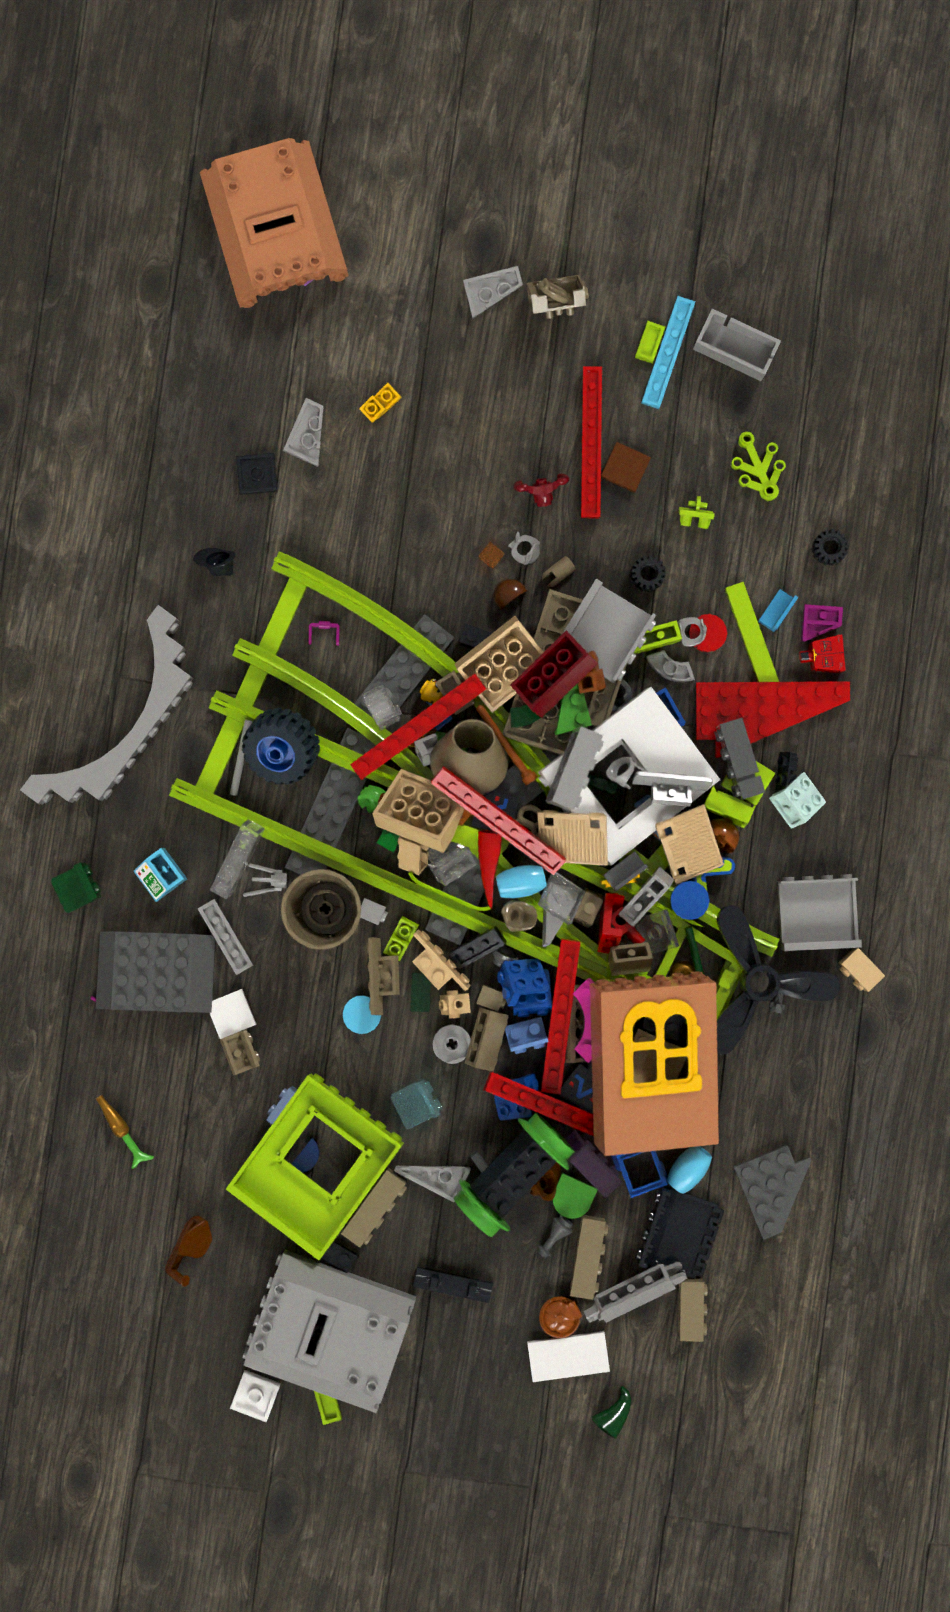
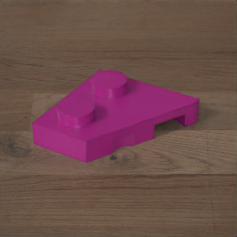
[801,604,843,642]

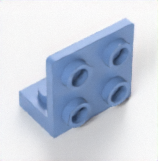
[505,1016,549,1054]

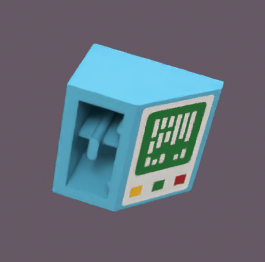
[134,848,187,902]

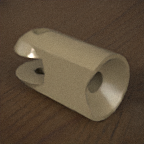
[542,556,576,587]

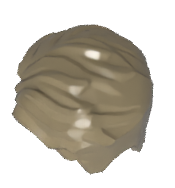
[501,899,538,932]

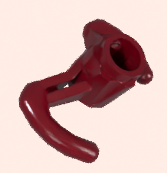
[513,473,569,507]

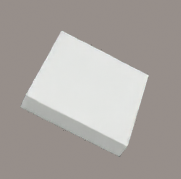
[210,989,256,1039]
[230,1370,281,1422]

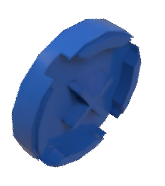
[670,881,709,920]

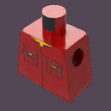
[799,634,846,673]

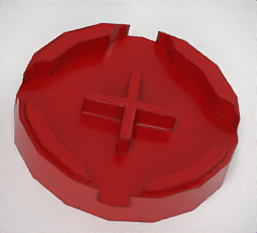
[689,614,727,653]

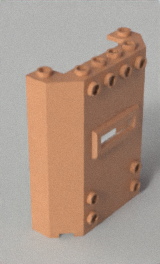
[200,138,348,308]

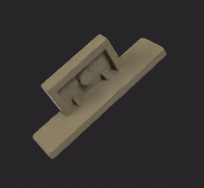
[367,937,400,1015]

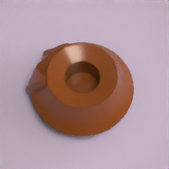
[539,1297,583,1338]

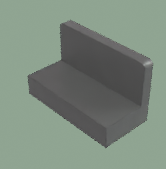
[603,852,648,891]

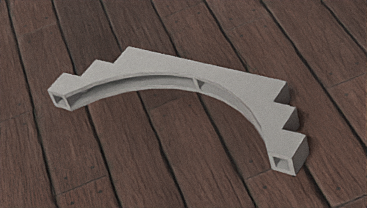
[20,605,194,805]

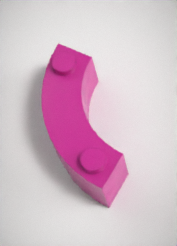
[573,978,594,1063]

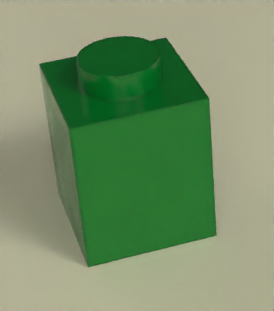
[377,829,400,853]

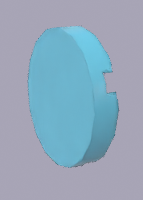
[343,995,381,1034]

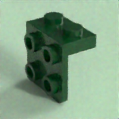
[51,862,102,913]

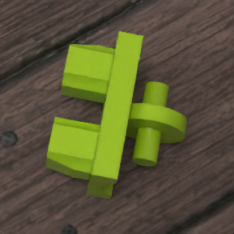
[678,496,714,529]

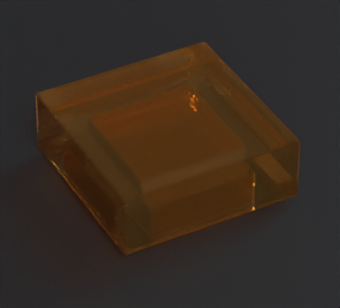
[478,542,505,569]

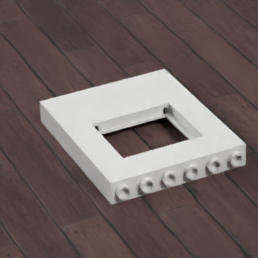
[538,687,720,865]

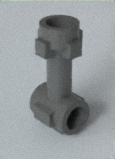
[769,993,785,1013]

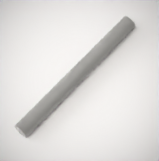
[230,720,252,796]

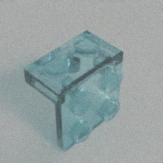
[391,1078,443,1129]

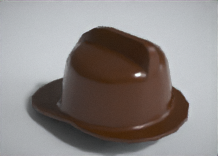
[530,1162,561,1201]

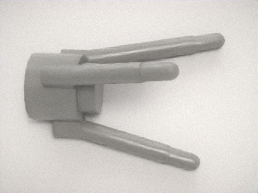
[243,863,287,897]

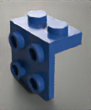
[497,959,549,1006]
[513,969,552,1017]
[494,1074,539,1120]

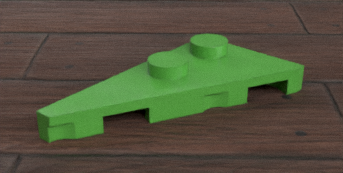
[555,683,592,735]

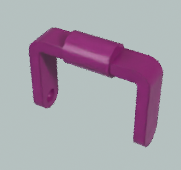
[308,621,340,645]

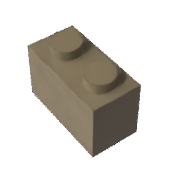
[608,942,653,976]

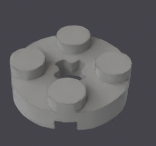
[433,1024,471,1064]

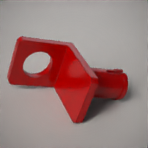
[611,907,645,944]

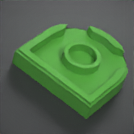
[553,1172,598,1219]

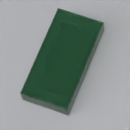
[410,973,431,1012]

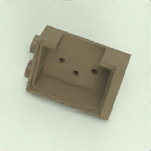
[527,275,589,319]

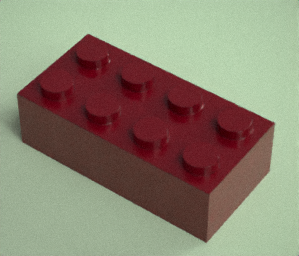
[510,630,598,718]

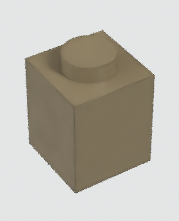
[476,984,506,1012]

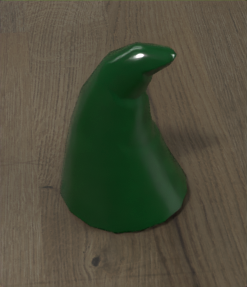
[591,1386,631,1439]

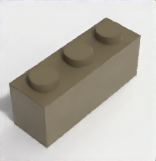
[465,1007,509,1072]
[678,1278,708,1342]

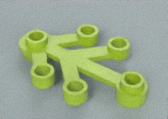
[731,432,786,501]

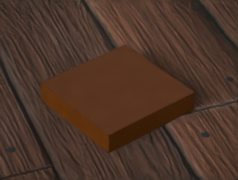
[601,442,651,493]

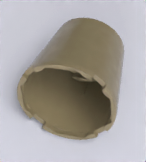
[281,870,361,949]

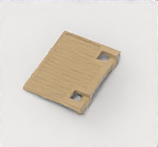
[655,804,724,885]
[537,810,608,866]

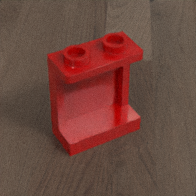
[597,893,625,954]

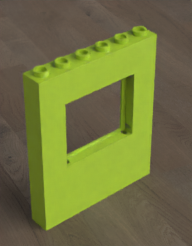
[226,1073,404,1260]

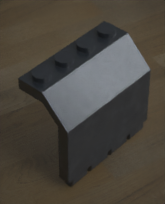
[635,1187,725,1279]

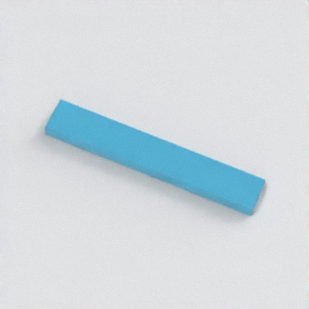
[641,296,695,409]

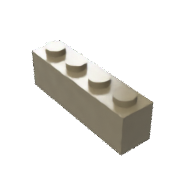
[341,1167,407,1247]
[569,1215,608,1300]

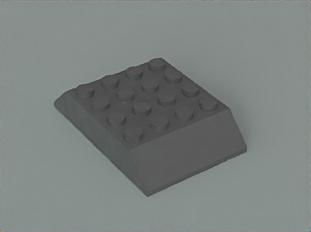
[96,932,216,1013]

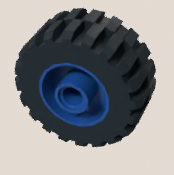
[242,708,320,785]

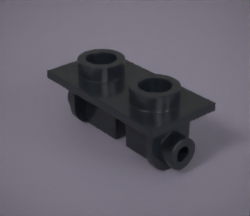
[775,752,798,790]

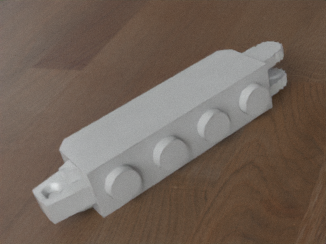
[584,1262,687,1323]

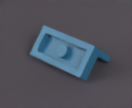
[758,589,798,632]

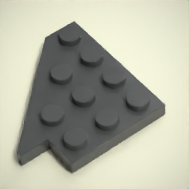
[733,1144,811,1240]

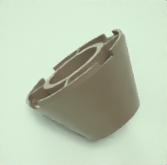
[430,719,508,795]

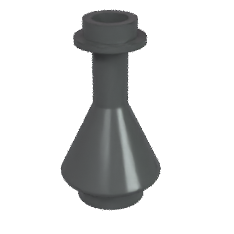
[537,1215,573,1258]

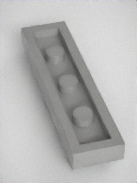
[198,899,253,975]

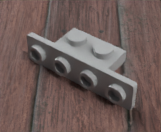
[632,771,713,806]

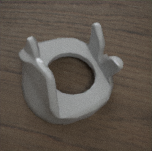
[508,532,540,565]
[677,617,707,647]
[606,757,641,790]

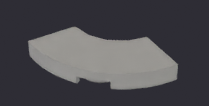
[646,650,695,682]

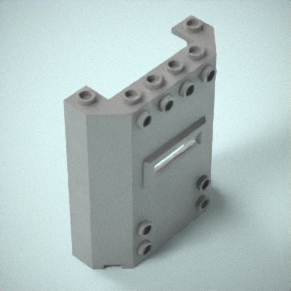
[242,1250,416,1413]

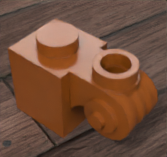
[578,651,606,694]

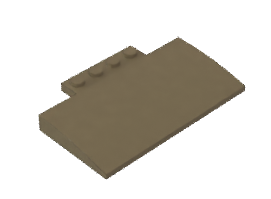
[503,589,627,755]

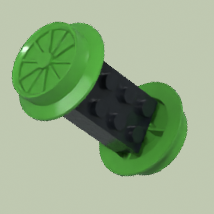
[453,1113,575,1237]

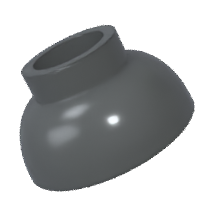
[492,945,519,968]

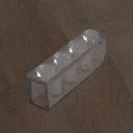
[210,819,265,899]

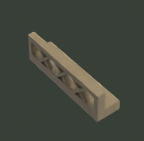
[565,984,587,1063]

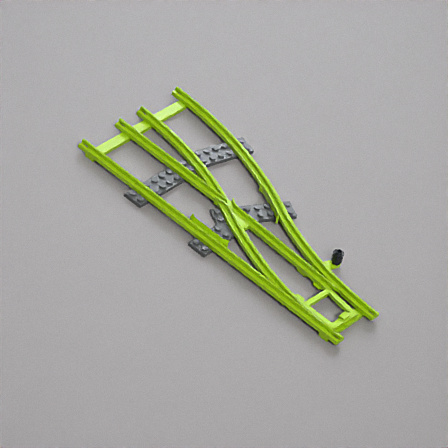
[169,551,779,1025]

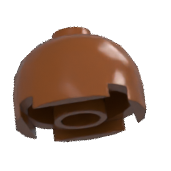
[710,818,739,853]

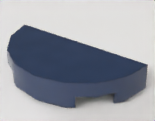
[292,1137,319,1172]

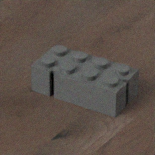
[714,718,765,800]

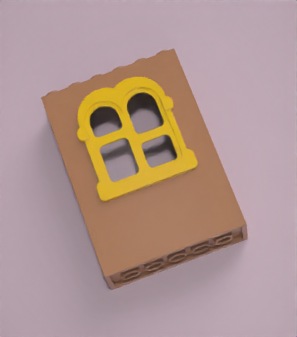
[590,972,719,1156]

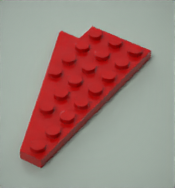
[696,682,850,758]

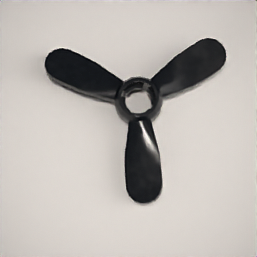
[717,906,840,1055]

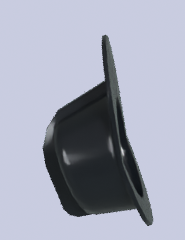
[193,548,236,576]

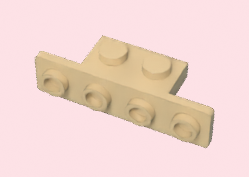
[412,929,471,991]

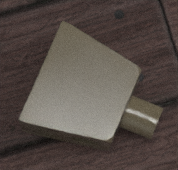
[571,888,603,928]

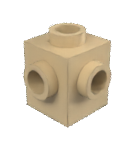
[439,990,471,1018]

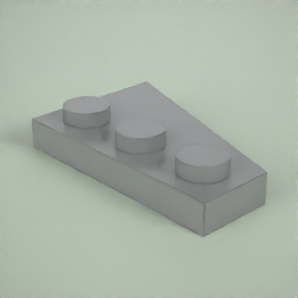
[463,266,523,319]
[283,398,323,467]

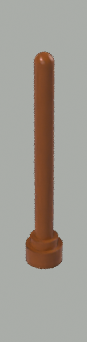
[476,705,538,786]

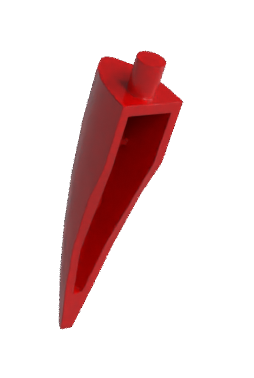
[478,830,502,909]

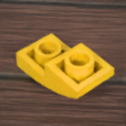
[359,383,402,423]

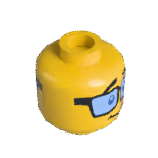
[419,679,443,705]

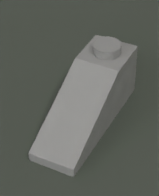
[619,867,674,927]

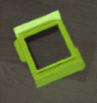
[704,785,756,828]

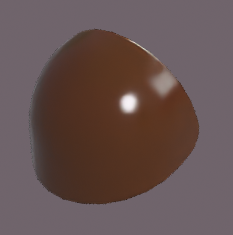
[494,579,528,610]

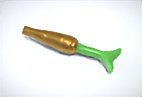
[96,1095,154,1169]

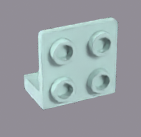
[769,772,826,829]

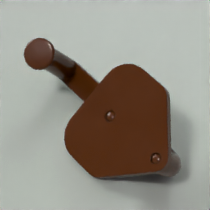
[165,1215,212,1287]

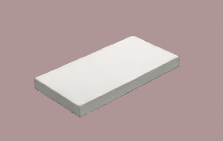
[527,1331,610,1382]

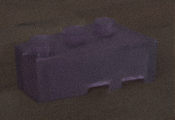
[565,1130,622,1198]

